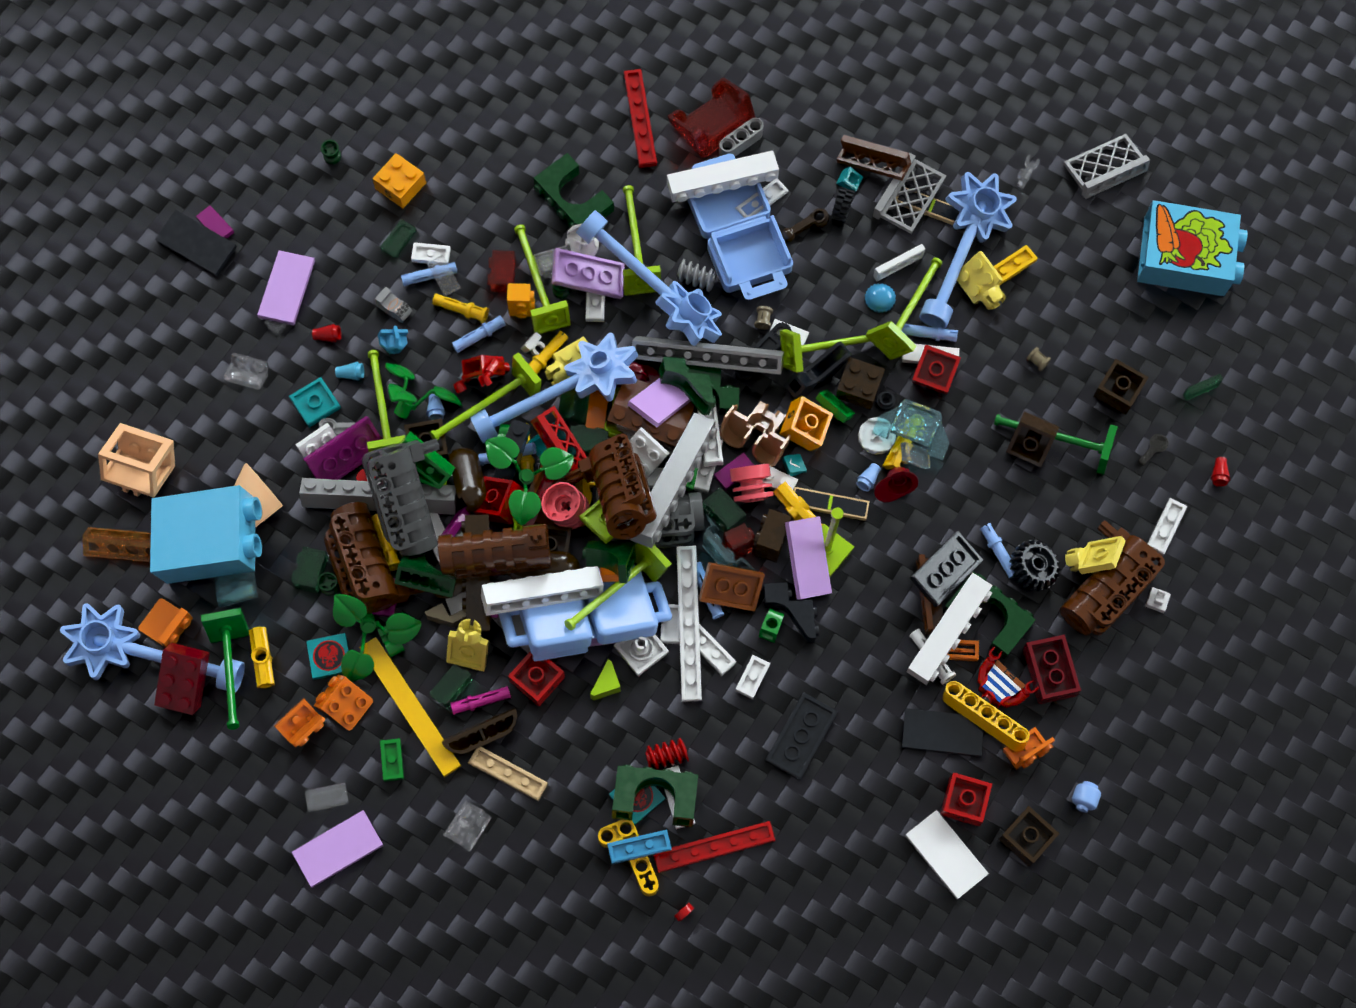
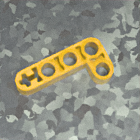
[598,820,659,896]

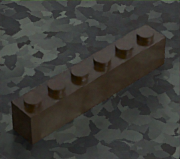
[461,515,490,634]

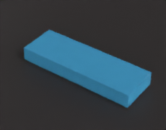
[607,830,672,864]

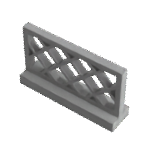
[1064,134,1150,199]
[873,153,946,234]

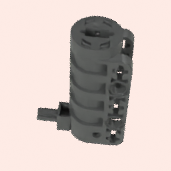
[362,439,440,556]
[596,490,704,548]

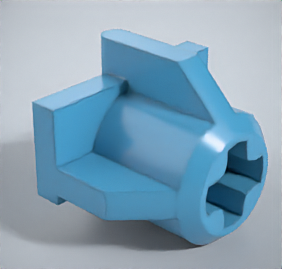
[378,326,408,354]

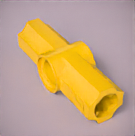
[773,481,823,526]
[249,627,275,688]

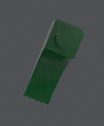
[583,540,636,583]
[394,553,457,598]

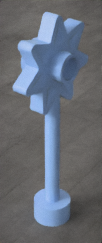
[919,172,1017,329]
[576,210,722,346]
[470,333,638,443]
[60,603,245,693]

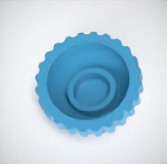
[865,283,896,313]

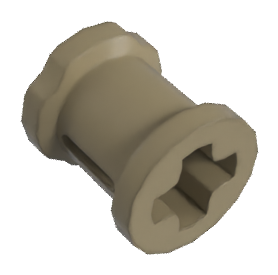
[754,306,773,330]
[1026,347,1051,372]

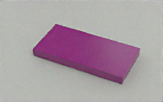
[303,416,382,480]

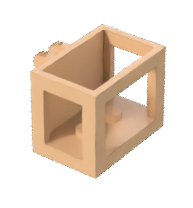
[98,423,175,498]

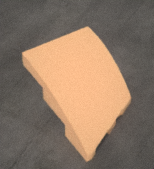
[234,463,283,528]

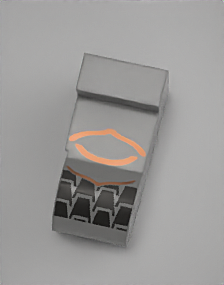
[375,287,412,323]

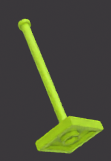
[623,185,661,296]
[514,225,571,334]
[865,258,942,360]
[780,329,871,373]
[367,350,405,459]
[430,352,541,441]
[822,507,854,577]
[564,543,672,631]

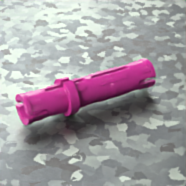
[450,686,511,715]

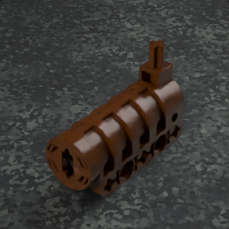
[565,434,657,540]
[324,502,424,614]
[1060,520,1165,635]
[438,524,552,579]

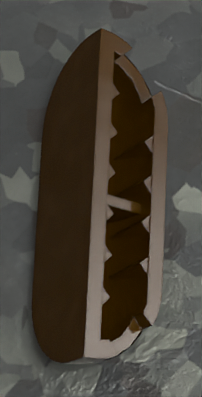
[449,448,486,514]
[503,551,580,580]
[442,709,517,754]

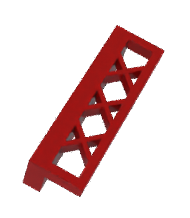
[530,406,587,485]

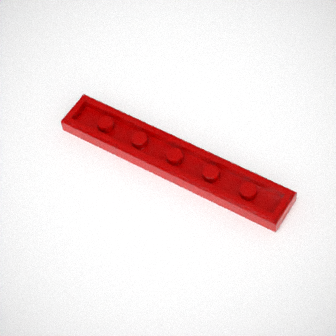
[624,69,657,168]
[653,821,775,873]

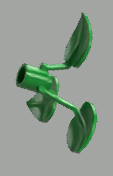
[385,363,462,419]
[485,437,574,526]
[333,594,421,682]

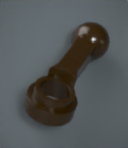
[781,208,829,242]

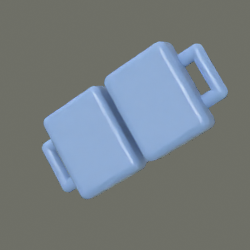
[687,154,793,300]
[499,565,672,661]

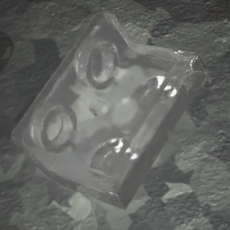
[224,353,268,390]
[443,801,491,851]

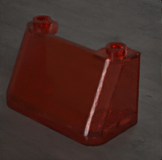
[668,77,755,157]

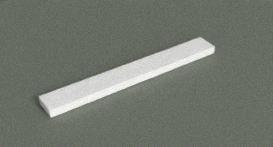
[677,546,702,702]

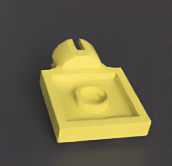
[957,251,1006,310]
[545,336,588,385]
[1065,536,1125,574]
[446,619,489,672]

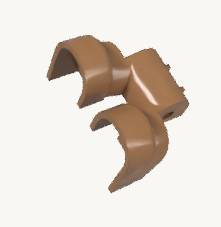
[720,401,791,467]

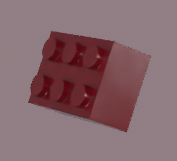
[1023,634,1081,704]
[154,643,210,715]

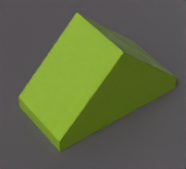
[590,660,621,700]

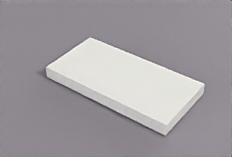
[905,810,989,899]

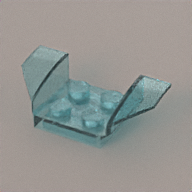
[872,399,949,460]
[703,514,756,571]
[214,572,258,607]

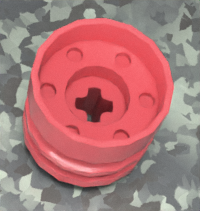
[729,464,774,503]
[541,482,590,530]

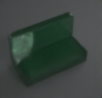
[558,388,590,424]
[430,664,473,709]

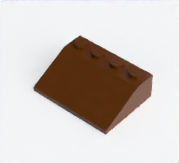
[606,379,695,452]

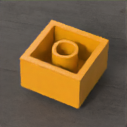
[372,153,426,208]
[779,396,833,451]

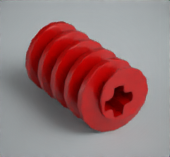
[645,738,689,770]

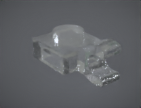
[1017,154,1040,189]

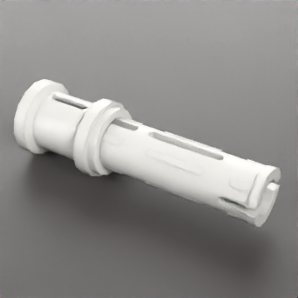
[909,629,956,685]

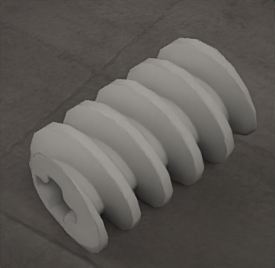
[677,259,718,292]

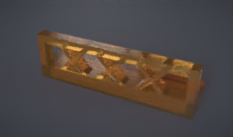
[83,527,151,562]

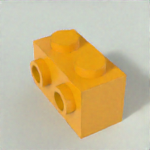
[507,283,535,318]

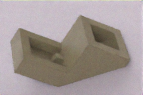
[425,603,466,628]

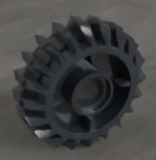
[1009,539,1061,592]

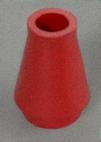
[312,324,341,342]
[1211,457,1230,487]

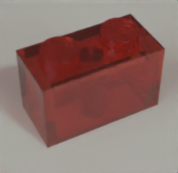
[487,250,516,292]
[723,523,755,561]

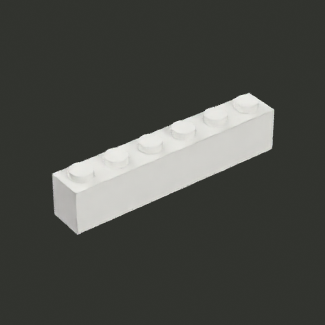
[667,151,779,203]
[481,566,604,616]
[907,572,992,685]

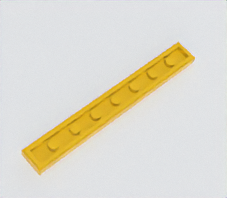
[359,637,461,777]

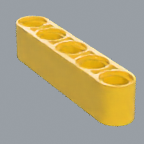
[943,681,1030,752]

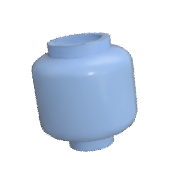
[1072,781,1101,813]

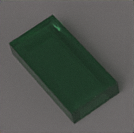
[380,219,417,258]
[1183,374,1223,400]

